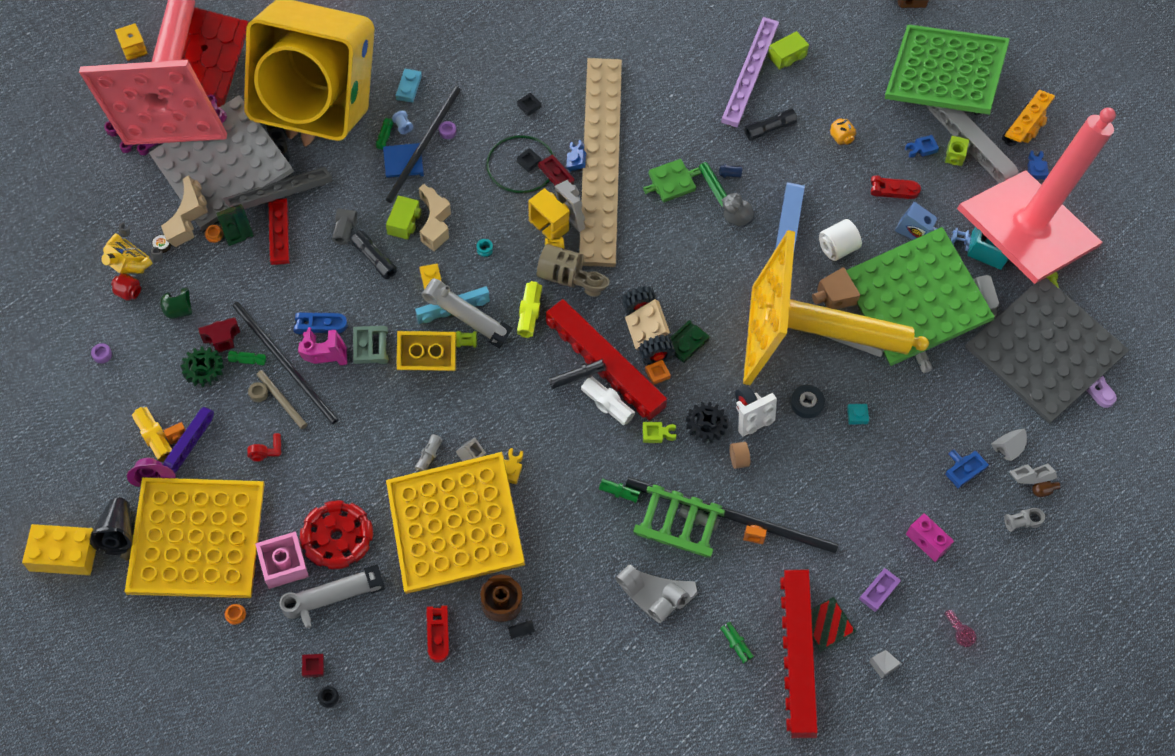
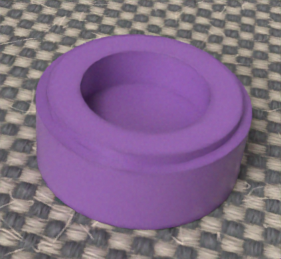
[439,121,457,139]
[91,344,112,363]

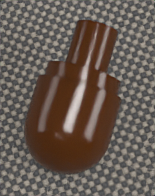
[1032,481,1060,497]

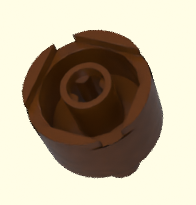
[480,574,522,622]

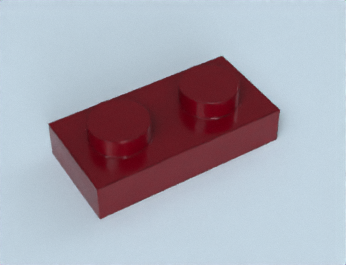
[538,154,575,186]

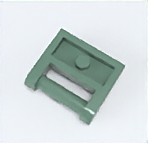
[353,326,388,364]

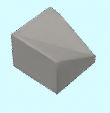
[456,437,486,461]
[869,650,901,678]

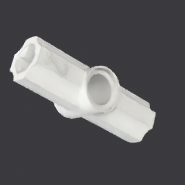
[581,376,635,425]

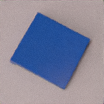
[383,143,424,178]

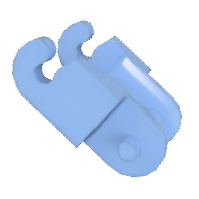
[951,228,971,251]

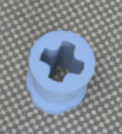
[392,111,413,134]

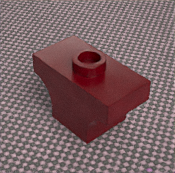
[198,317,240,353]

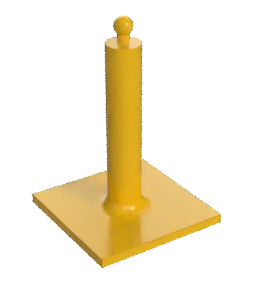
[743,230,929,385]

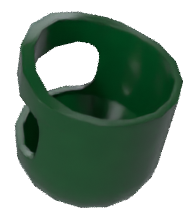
[160,287,192,319]

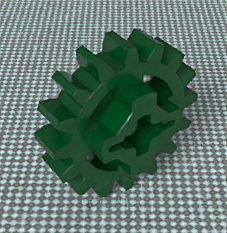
[180,346,224,387]

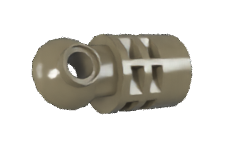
[537,244,610,296]

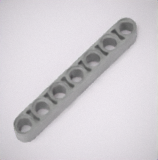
[926,105,1019,184]

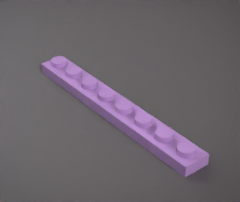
[721,17,779,128]

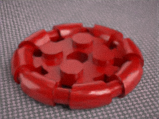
[300,500,373,570]

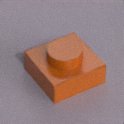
[645,360,671,385]
[163,422,185,445]
[743,525,767,545]

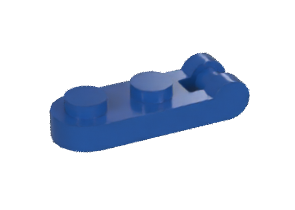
[293,312,348,334]

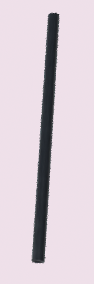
[625,477,838,554]

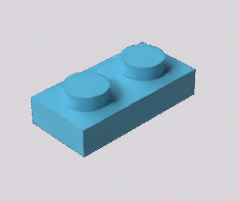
[396,69,422,103]

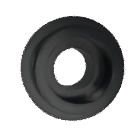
[317,686,339,708]

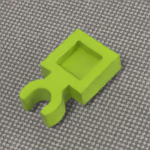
[642,422,676,443]

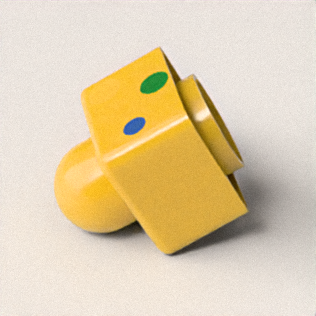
[244,0,374,141]

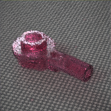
[944,609,976,647]

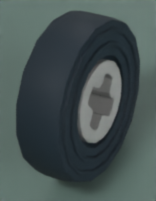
[790,384,825,419]

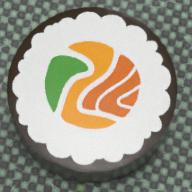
[152,234,172,253]

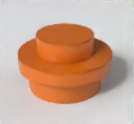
[205,225,224,243]
[225,604,246,625]

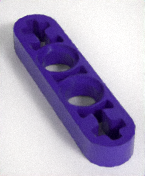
[163,407,214,473]

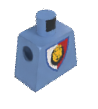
[895,202,937,240]

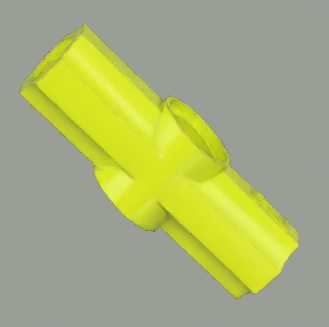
[517,281,542,338]

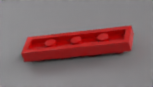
[269,198,290,265]

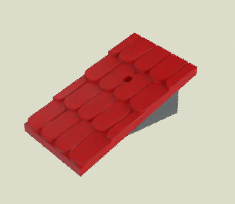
[181,7,249,108]

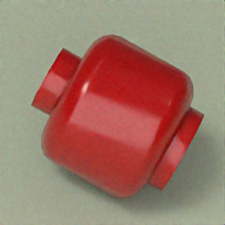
[111,273,141,301]

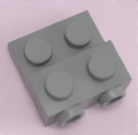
[555,180,585,232]

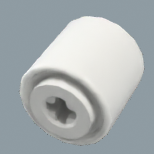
[819,219,862,261]

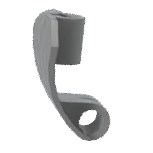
[615,565,697,623]

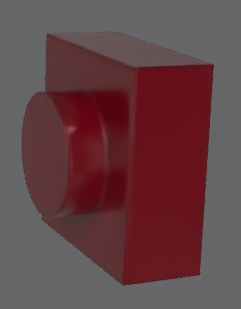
[302,654,324,678]

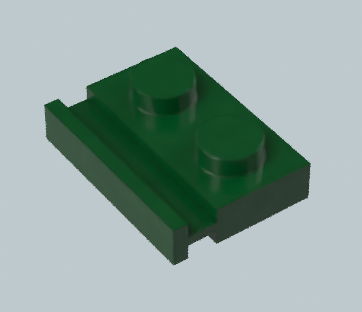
[216,204,254,246]
[670,319,710,363]

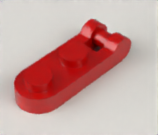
[871,175,921,199]
[427,605,449,663]

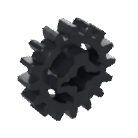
[686,402,728,443]

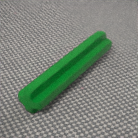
[699,162,727,207]

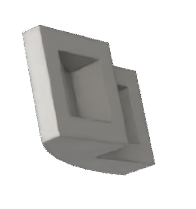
[1009,463,1057,484]

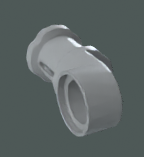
[1004,508,1045,532]

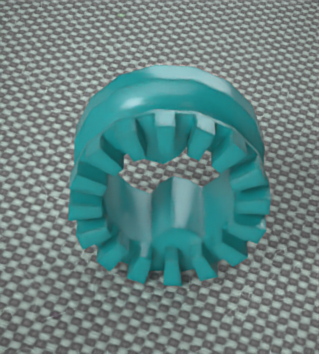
[477,239,493,257]

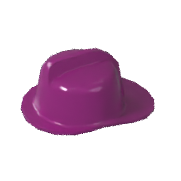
[127,458,176,487]

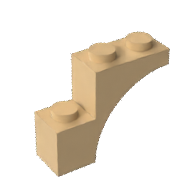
[161,175,208,247]
[419,184,451,251]

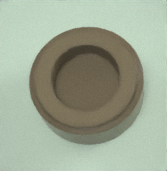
[248,382,268,402]

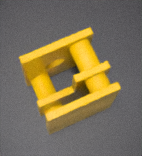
[115,23,148,61]

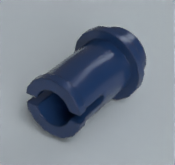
[719,164,742,178]

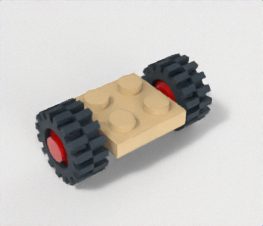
[622,285,675,365]

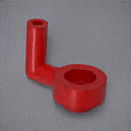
[247,433,281,462]

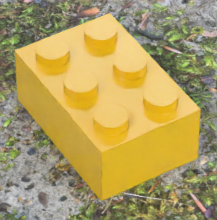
[397,331,457,371]
[22,524,96,576]

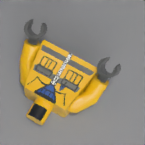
[101,222,163,274]

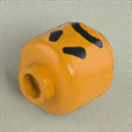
[830,118,856,145]

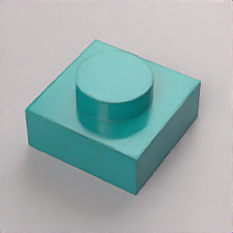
[847,404,869,425]

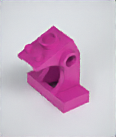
[298,327,348,365]

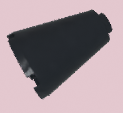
[89,497,132,555]

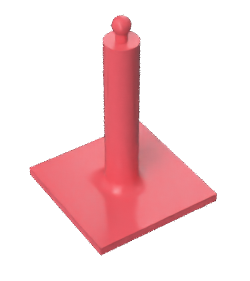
[79,0,227,145]
[957,108,1116,284]

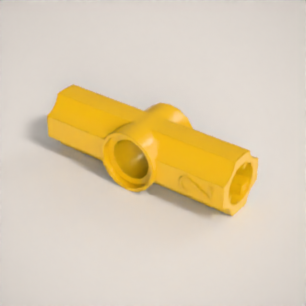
[132,407,172,462]

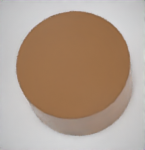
[730,442,750,469]

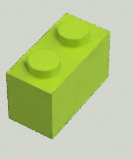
[767,31,809,70]
[386,195,422,240]

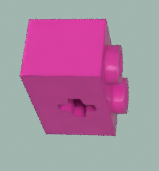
[906,513,954,562]

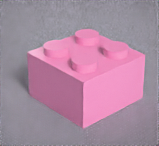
[256,532,309,589]

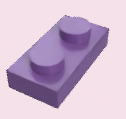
[859,568,901,612]

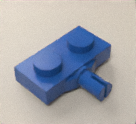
[945,449,989,489]

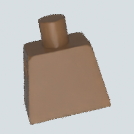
[812,267,860,309]

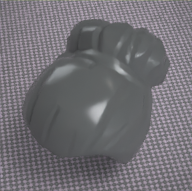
[721,193,754,226]

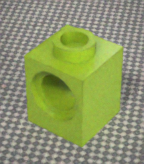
[945,136,969,166]

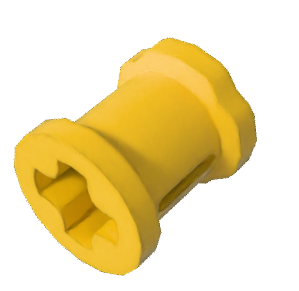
[545,237,564,249]

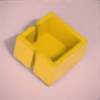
[528,188,570,240]

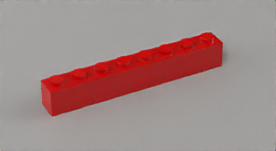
[546,299,667,421]
[780,570,817,738]

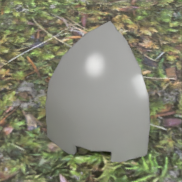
[991,429,1027,461]

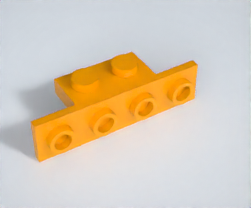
[1005,90,1055,143]

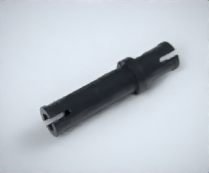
[549,359,607,389]

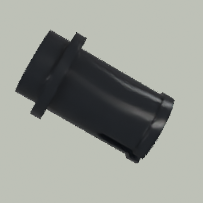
[508,619,535,640]

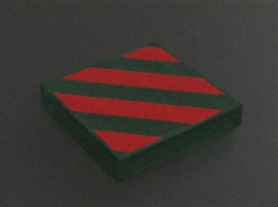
[811,597,856,653]

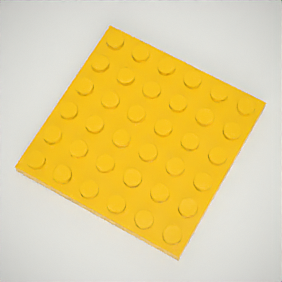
[386,452,526,594]
[125,477,265,598]

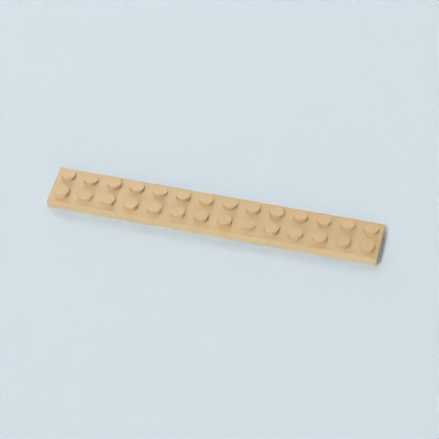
[579,58,622,267]

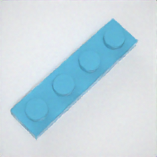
[415,286,490,324]

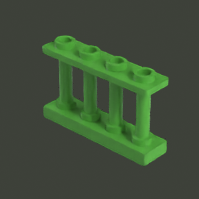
[633,485,725,559]

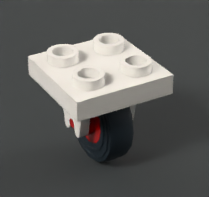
[735,386,777,437]

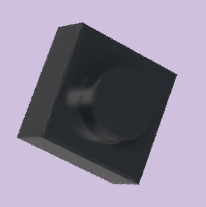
[517,93,541,116]
[516,148,542,173]

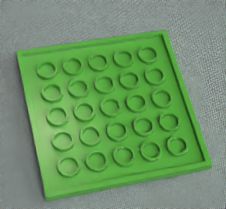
[885,25,1010,115]
[846,227,995,366]

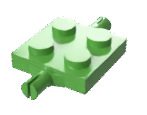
[643,159,701,202]

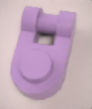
[1087,376,1117,408]

